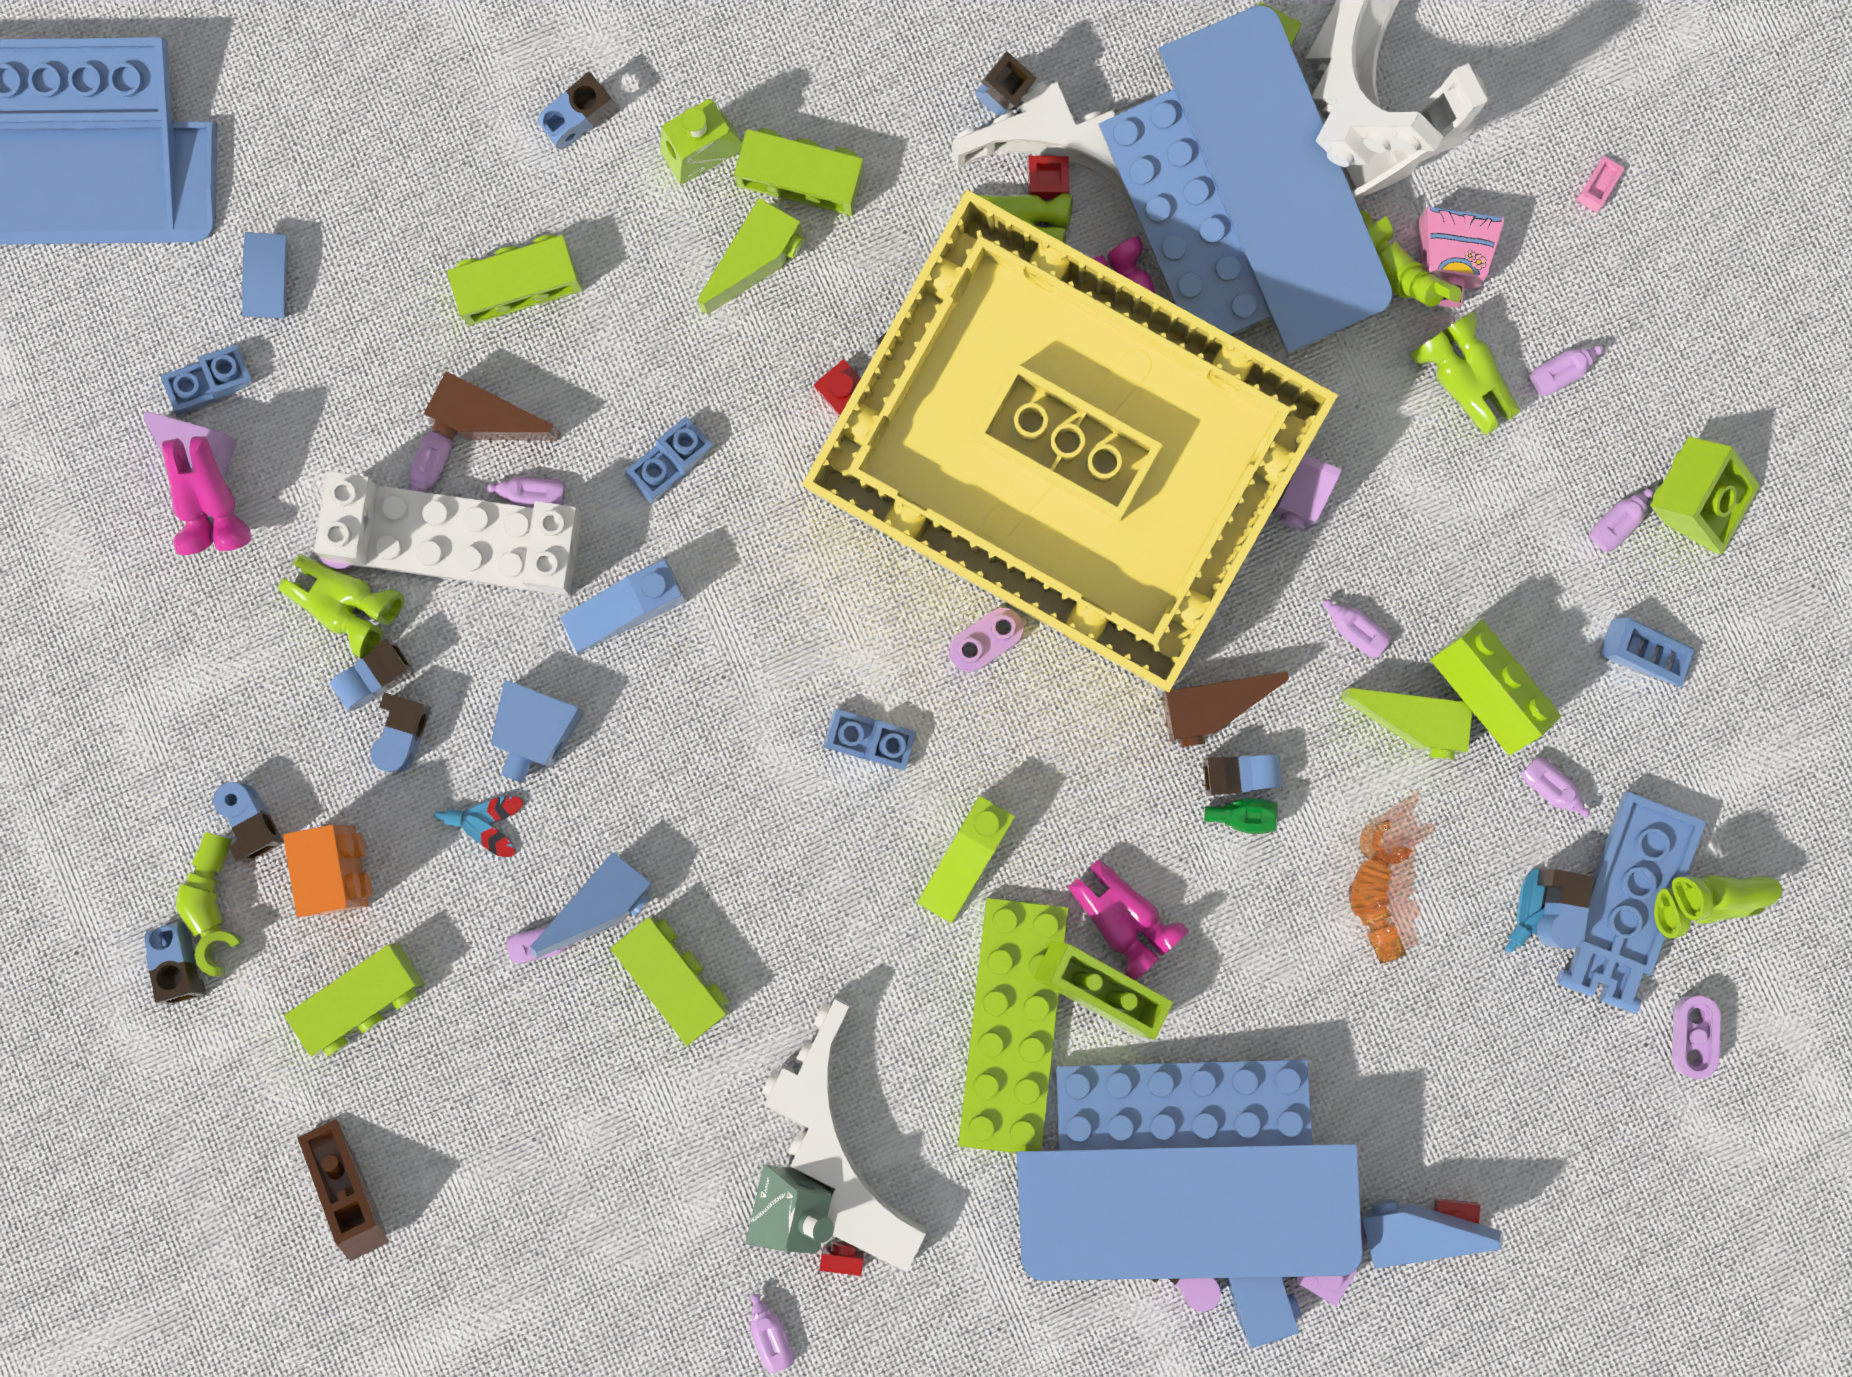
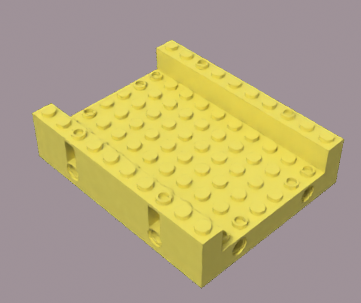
[802,190,1338,692]

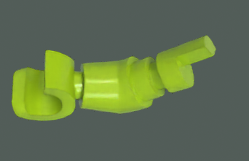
[1360,210,1462,307]
[176,832,245,976]

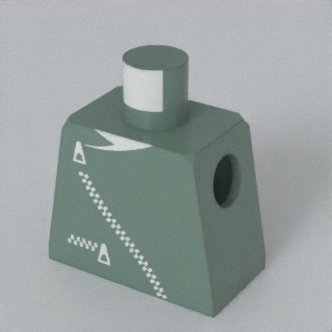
[746,1164,834,1254]

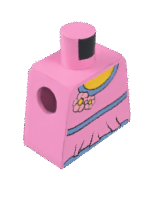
[1418,207,1504,307]

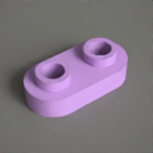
[949,608,1024,672]
[1672,995,1721,1079]

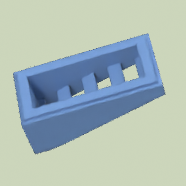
[1600,617,1696,687]

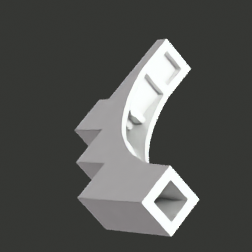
[1305,0,1443,167]
[1341,63,1488,206]
[952,82,1129,198]
[762,997,926,1272]

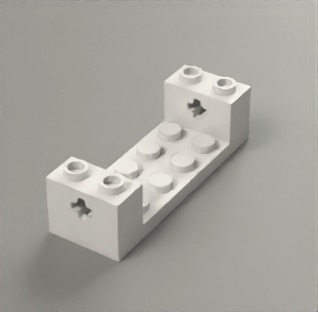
[314,471,582,596]

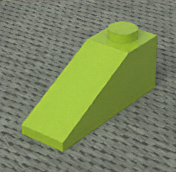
[697,198,804,314]
[1341,688,1472,760]
[917,796,1015,923]

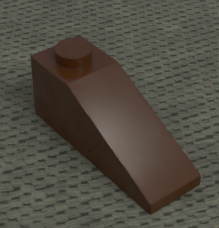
[423,371,561,441]
[1162,671,1289,748]
[297,1119,390,1261]

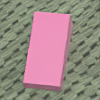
[1576,156,1625,213]

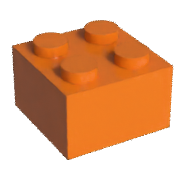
[283,825,372,917]

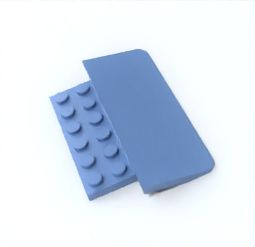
[1098,6,1392,354]
[0,37,217,245]
[1016,1060,1362,1281]

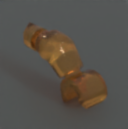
[1348,819,1412,964]

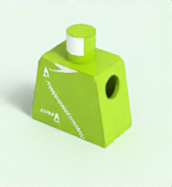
[660,98,743,185]

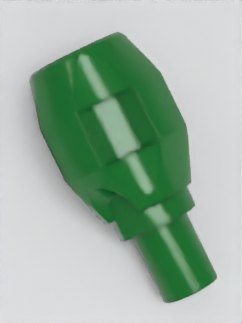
[1204,798,1278,834]

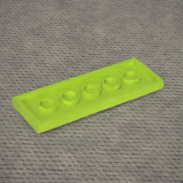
[958,898,1068,1153]

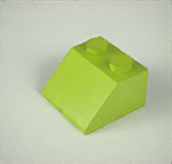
[1650,436,1760,555]

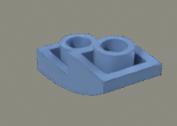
[242,232,288,319]
[160,344,252,416]
[625,416,714,504]
[823,708,917,771]

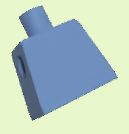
[491,680,585,783]

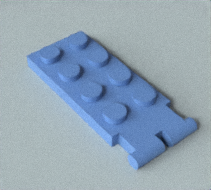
[1556,792,1706,1014]

